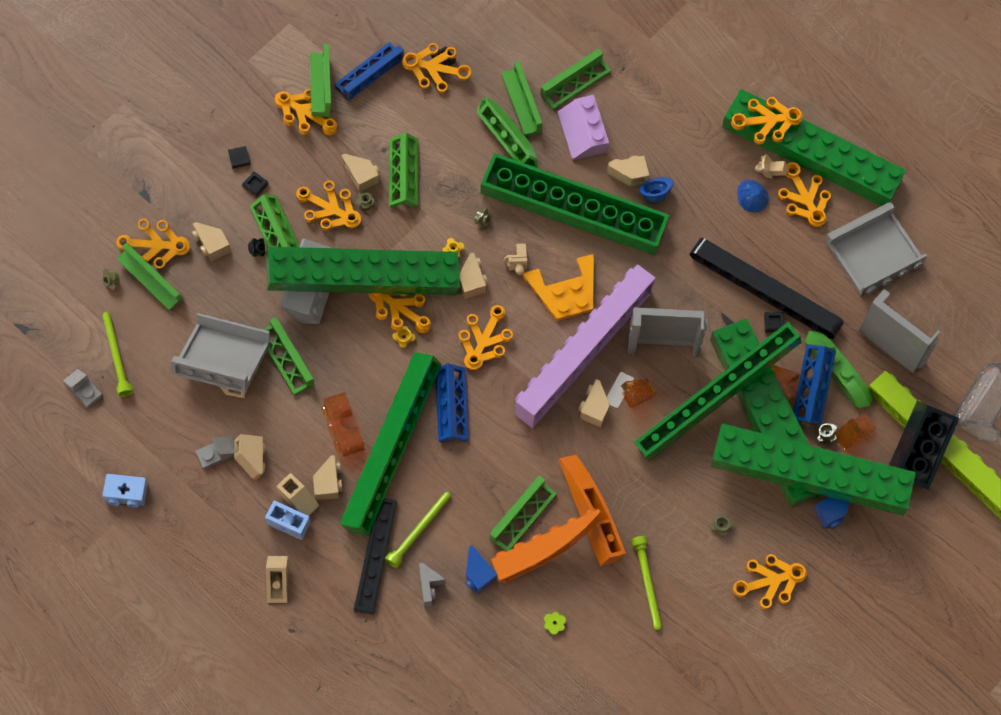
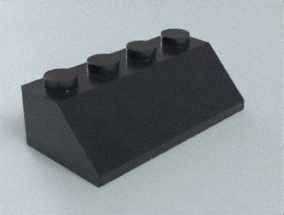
[889,400,960,490]

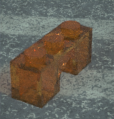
[321,392,365,457]

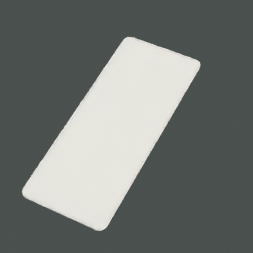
[607,372,634,408]

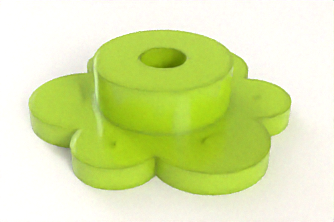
[544,612,566,635]

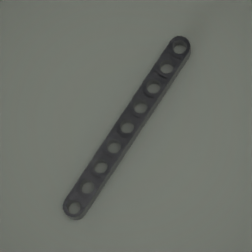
[689,238,844,339]

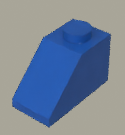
[814,497,850,529]
[465,545,497,594]

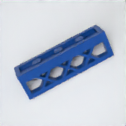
[335,42,404,101]
[793,344,836,425]
[436,363,469,443]

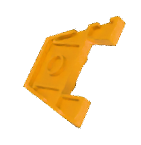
[523,254,594,321]

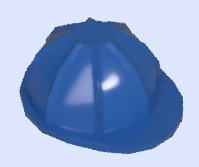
[640,177,674,203]
[737,180,769,212]

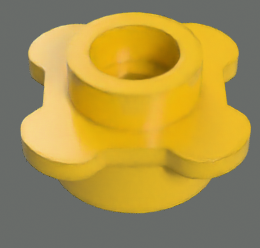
[442,238,464,258]
[392,326,415,348]

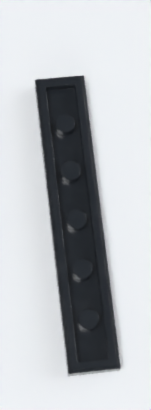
[354,498,397,615]

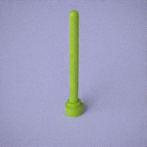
[103,312,133,397]
[385,492,451,569]
[631,536,662,630]

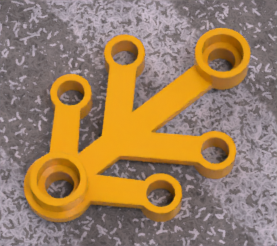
[402,43,471,93]
[275,89,337,135]
[731,97,803,145]
[778,162,831,227]
[296,181,361,231]
[116,219,190,269]
[368,293,431,334]
[459,305,513,370]
[733,554,807,610]

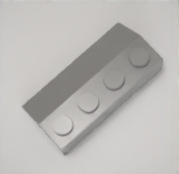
[279,239,331,324]

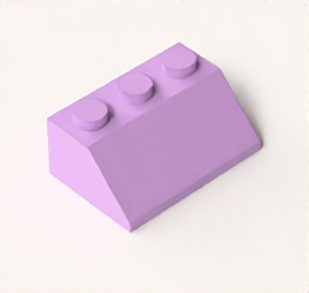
[558,95,609,161]

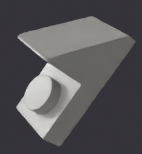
[63,369,103,408]
[195,436,234,470]
[419,563,445,607]

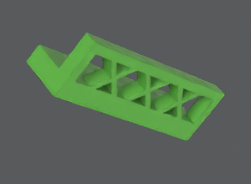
[310,44,331,117]
[540,48,611,111]
[501,61,542,137]
[389,133,418,208]
[249,194,300,247]
[117,243,184,311]
[263,317,314,396]
[489,475,557,551]

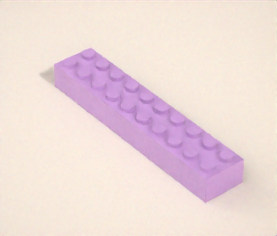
[515,264,655,429]

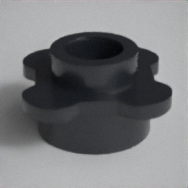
[248,238,265,257]

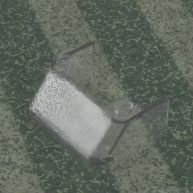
[953,362,1001,445]

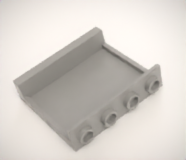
[825,202,927,296]
[859,289,940,373]
[627,307,708,358]
[171,313,270,393]

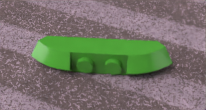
[477,97,537,168]
[804,330,873,408]

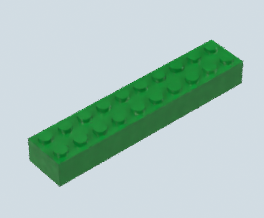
[722,89,906,206]
[480,153,670,256]
[266,247,460,295]
[710,318,823,508]
[711,423,916,516]

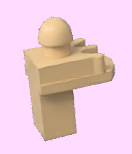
[755,154,788,179]
[503,244,527,275]

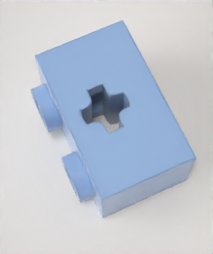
[103,474,148,508]
[265,501,311,540]

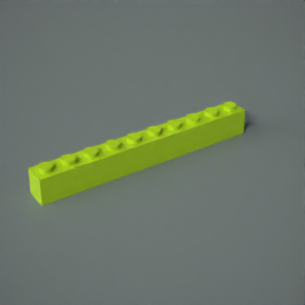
[868,370,1001,519]

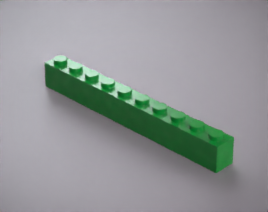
[634,322,802,462]
[340,352,442,536]

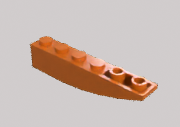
[558,455,626,566]
[491,508,604,584]

